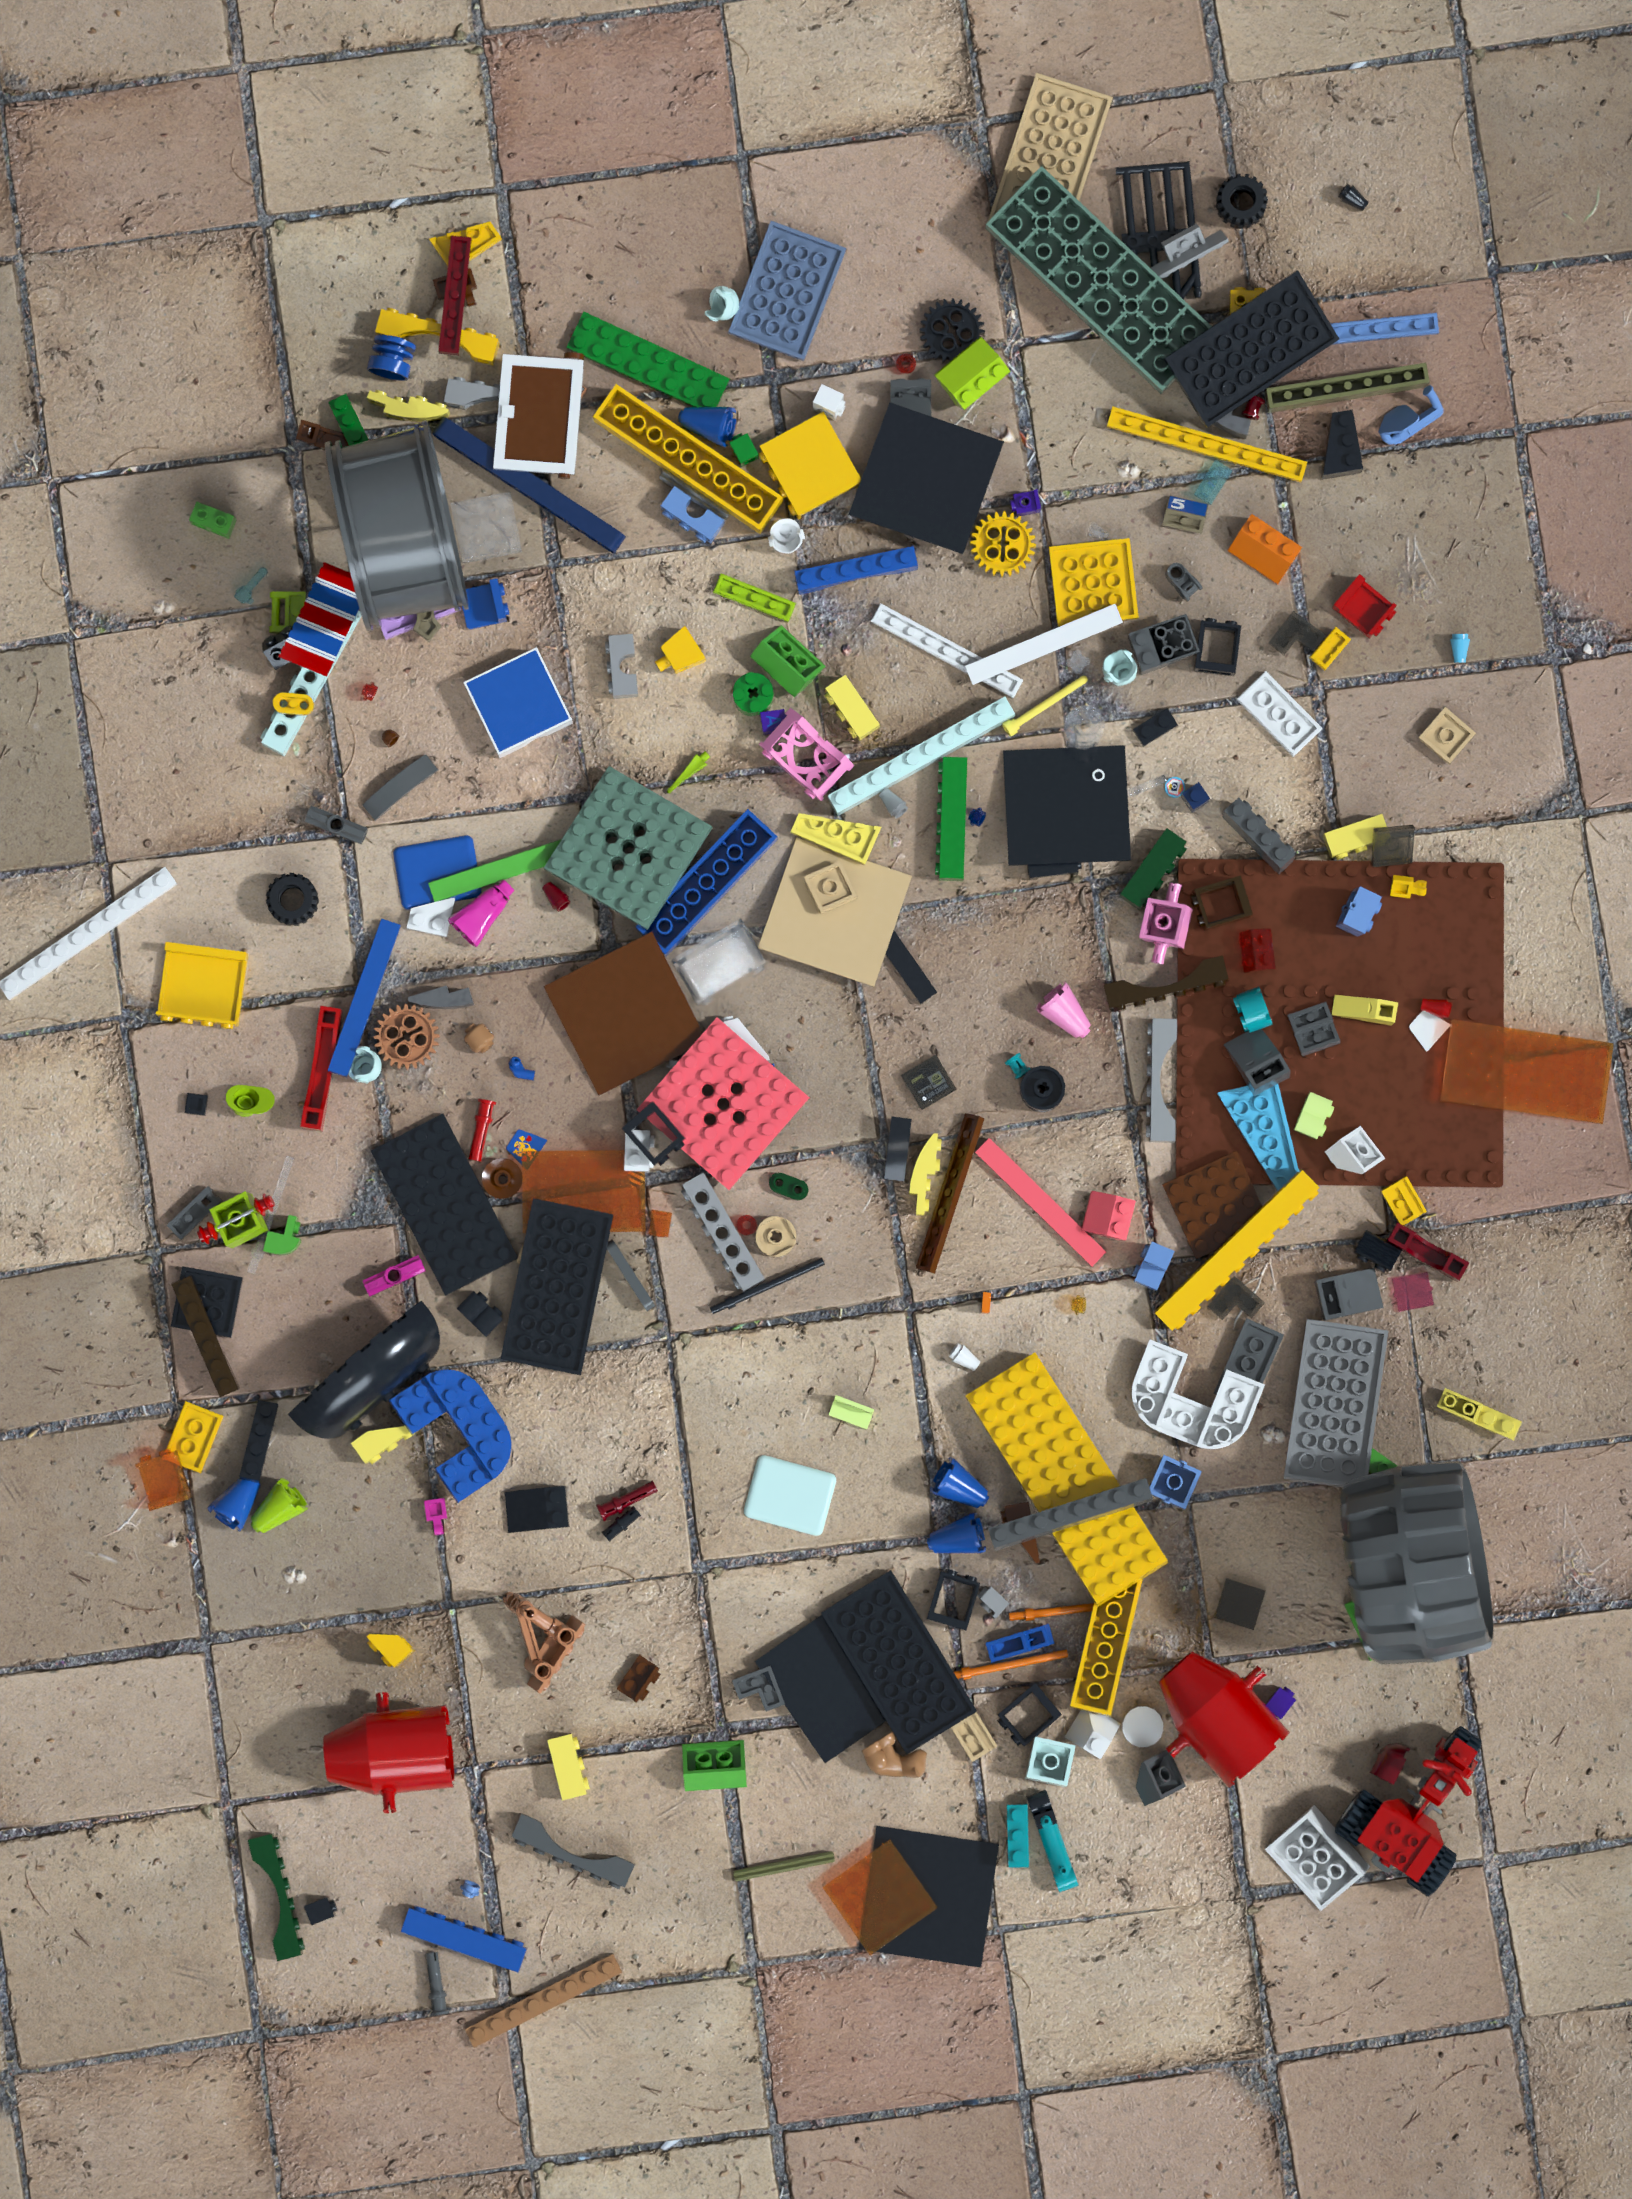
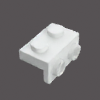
[624,1130,654,1173]

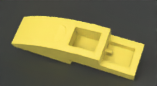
[367,390,450,422]
[909,1133,941,1216]
[1437,1388,1522,1441]

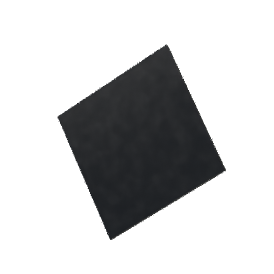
[848,402,1004,554]
[1003,745,1131,866]
[755,1591,886,1763]
[858,1826,999,1968]

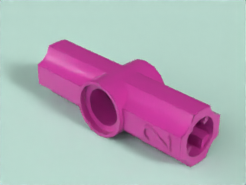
[362,1255,426,1297]

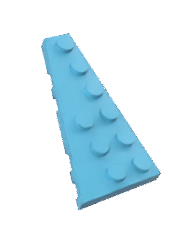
[1217,1084,1299,1191]

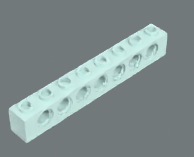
[261,611,362,757]

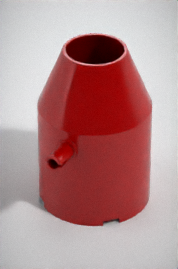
[1159,1651,1290,1788]
[323,1692,455,1814]

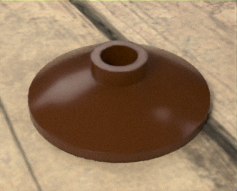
[482,1158,523,1199]

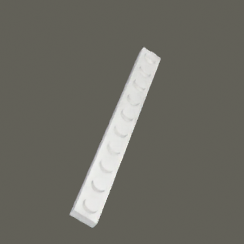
[0,867,177,1000]

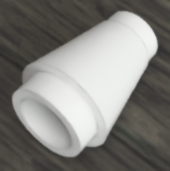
[949,1343,980,1371]

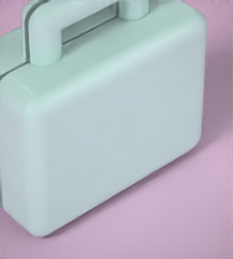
[743,1455,836,1536]

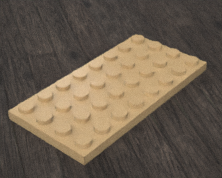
[988,73,1113,221]

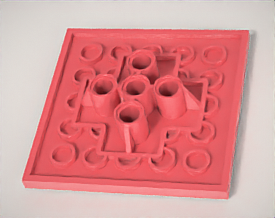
[636,1017,810,1190]

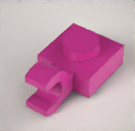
[424,1498,448,1535]

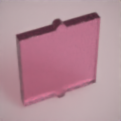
[1392,1272,1434,1312]

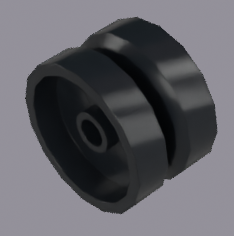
[1020,1066,1065,1113]

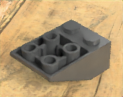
[1128,614,1200,675]
[1224,1029,1291,1096]
[1314,1268,1384,1321]

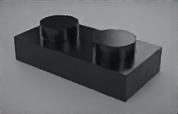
[1133,708,1178,747]

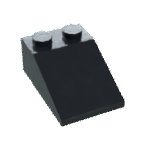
[505,1486,570,1533]

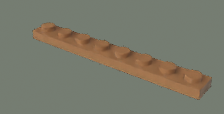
[465,1954,622,2048]

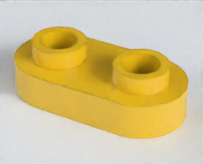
[273,692,314,716]

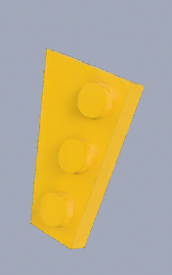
[429,221,502,267]

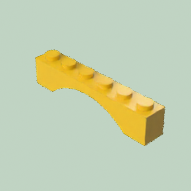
[375,308,500,366]

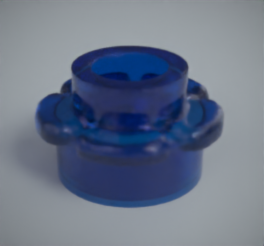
[968,807,986,827]

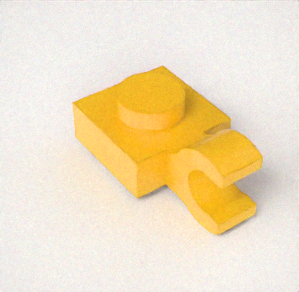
[1390,875,1427,898]

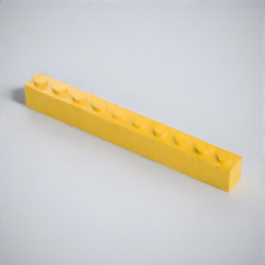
[1154,1169,1320,1331]

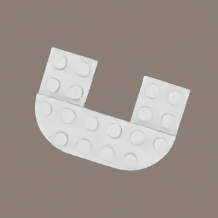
[1132,1340,1265,1449]

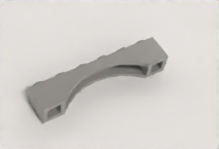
[444,377,500,410]
[1146,1018,1177,1143]

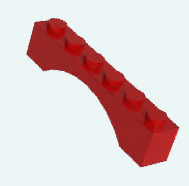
[300,1006,343,1132]

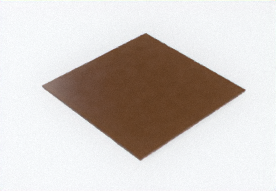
[544,932,703,1096]

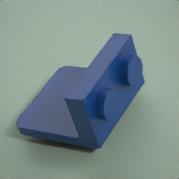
[462,578,510,630]

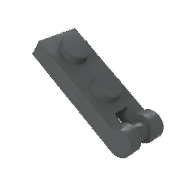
[167,1186,223,1240]

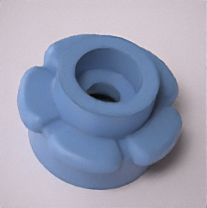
[460,1880,480,1898]

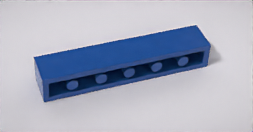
[401,1905,527,1972]

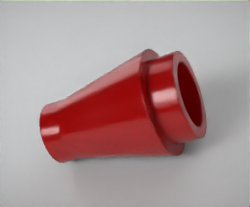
[1421,998,1452,1019]

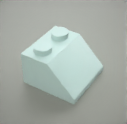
[1025,1737,1076,1787]

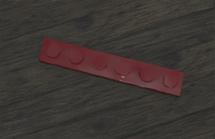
[438,235,472,356]

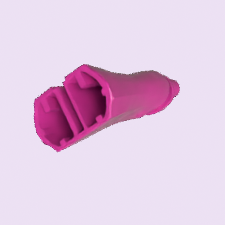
[448,880,514,948]

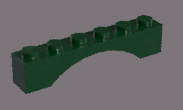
[248,1833,305,1961]

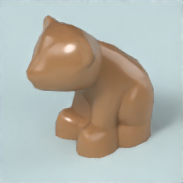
[862,1732,927,1778]

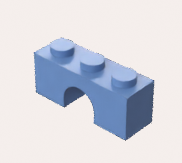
[661,486,725,543]

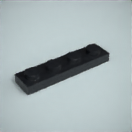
[239,1400,279,1483]

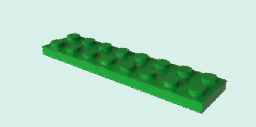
[566,311,730,407]

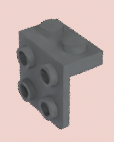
[890,378,932,417]

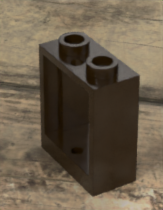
[1190,875,1253,931]

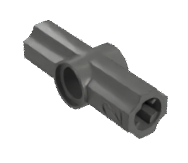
[305,806,368,845]

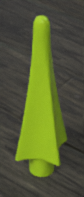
[667,751,710,793]

